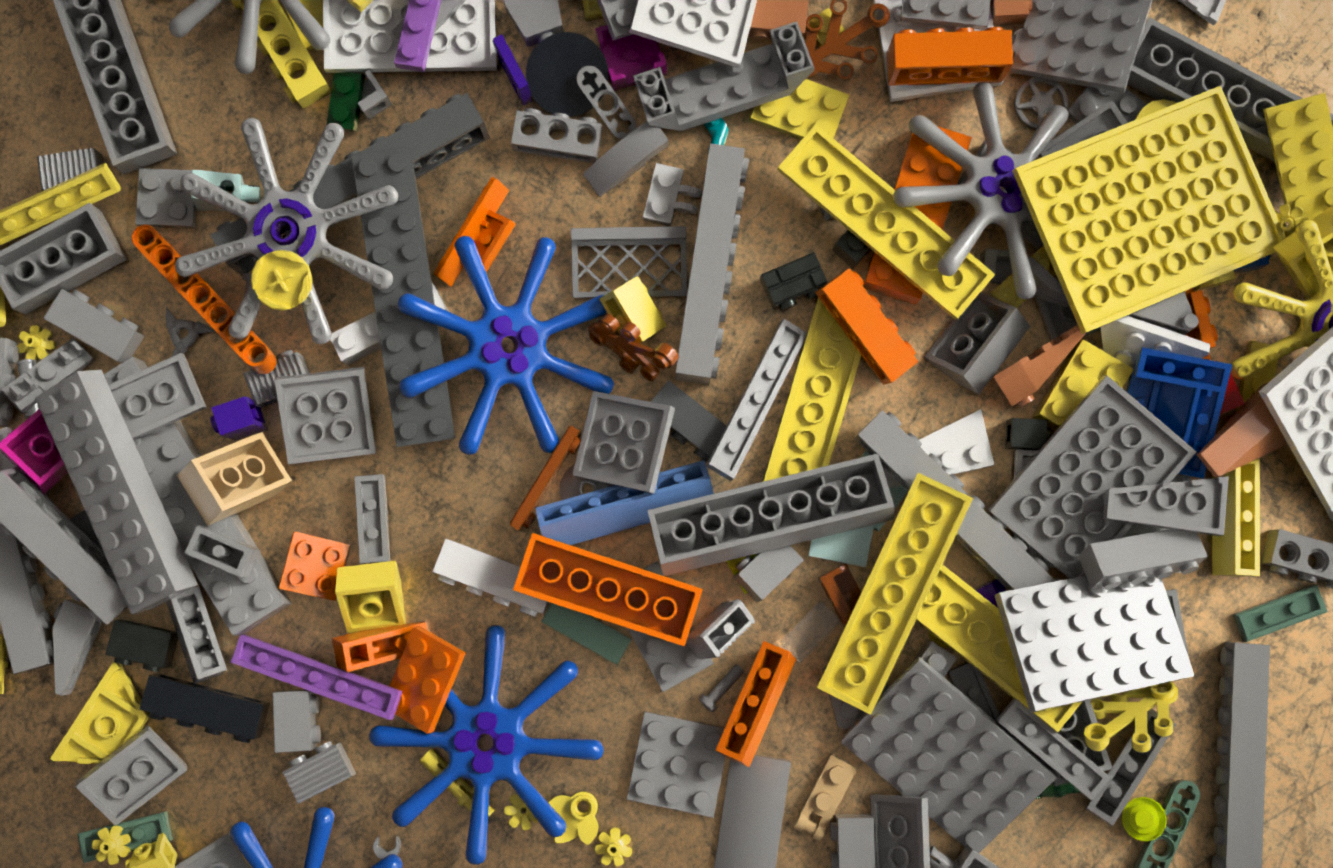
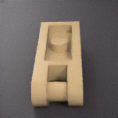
[793,753,857,842]

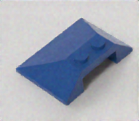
[1126,347,1232,479]

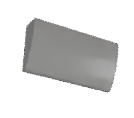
[714,755,791,868]

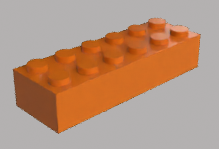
[863,126,972,305]
[513,533,703,647]

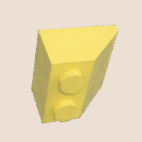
[335,561,406,633]

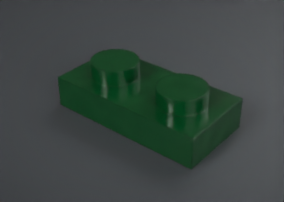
[326,72,365,132]

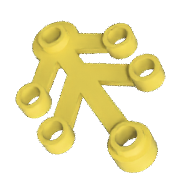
[1084,682,1178,752]

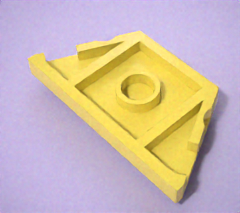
[50,662,149,765]

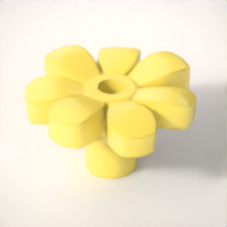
[1275,204,1308,238]
[17,325,56,360]
[504,794,539,831]
[92,825,131,865]
[595,827,632,866]

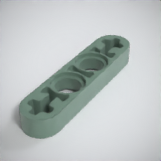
[1133,779,1200,868]

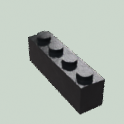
[139,673,270,743]

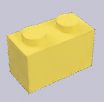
[599,276,667,343]

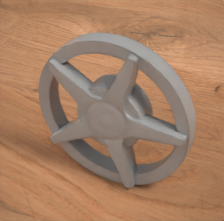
[1014,77,1068,130]

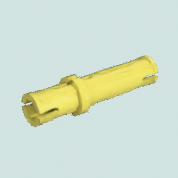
[419,748,495,817]

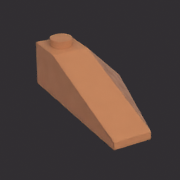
[993,324,1086,408]
[1197,382,1287,478]

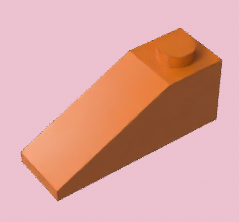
[332,621,428,672]

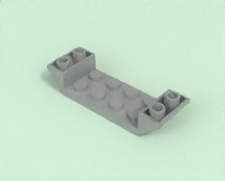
[633,21,815,131]

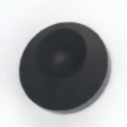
[526,32,609,117]

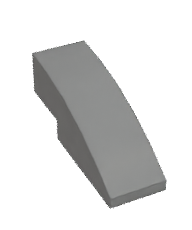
[583,121,669,197]

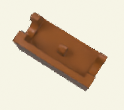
[818,563,862,629]

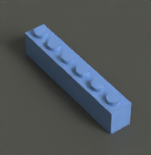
[535,460,714,545]

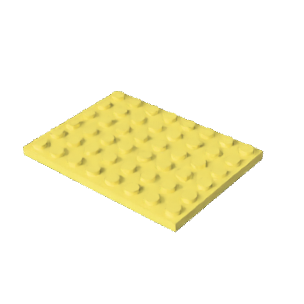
[1012,86,1286,334]

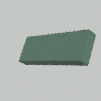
[1232,584,1328,642]
[541,603,632,665]
[77,811,173,863]

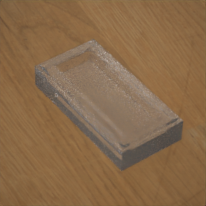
[779,601,841,663]

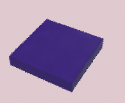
[492,34,533,106]

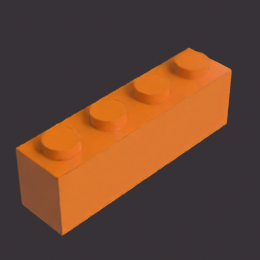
[815,268,918,385]
[715,641,796,767]

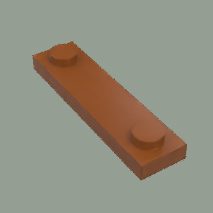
[510,426,582,532]

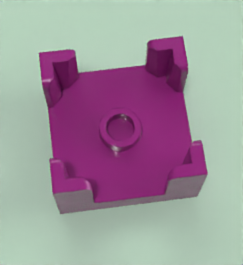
[595,25,667,92]

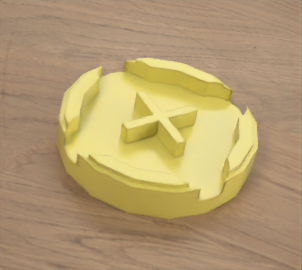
[251,250,312,311]

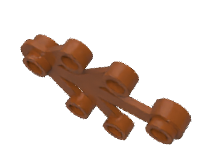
[805,0,890,81]
[588,314,679,382]

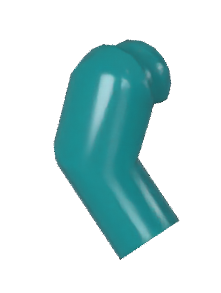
[704,118,729,150]

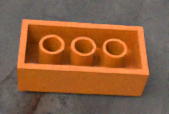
[886,27,1013,86]

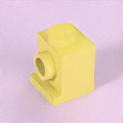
[125,833,177,868]

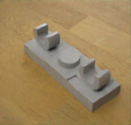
[1,337,93,414]

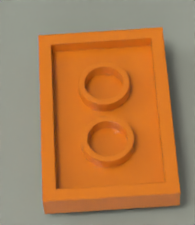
[390,626,466,734]

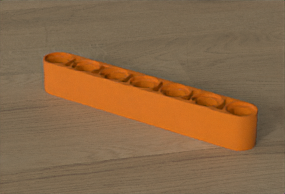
[131,224,277,374]

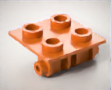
[278,531,350,601]

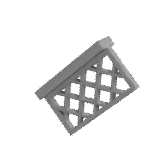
[571,226,687,298]

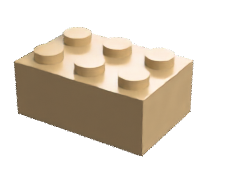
[177,432,292,526]

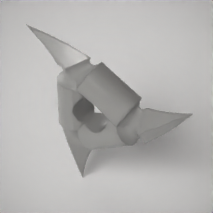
[166,306,216,357]

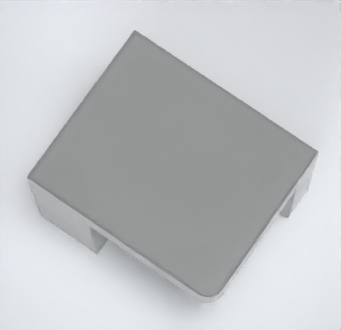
[358,70,392,120]
[980,249,1012,284]

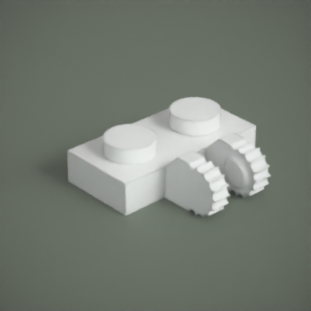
[643,163,702,226]

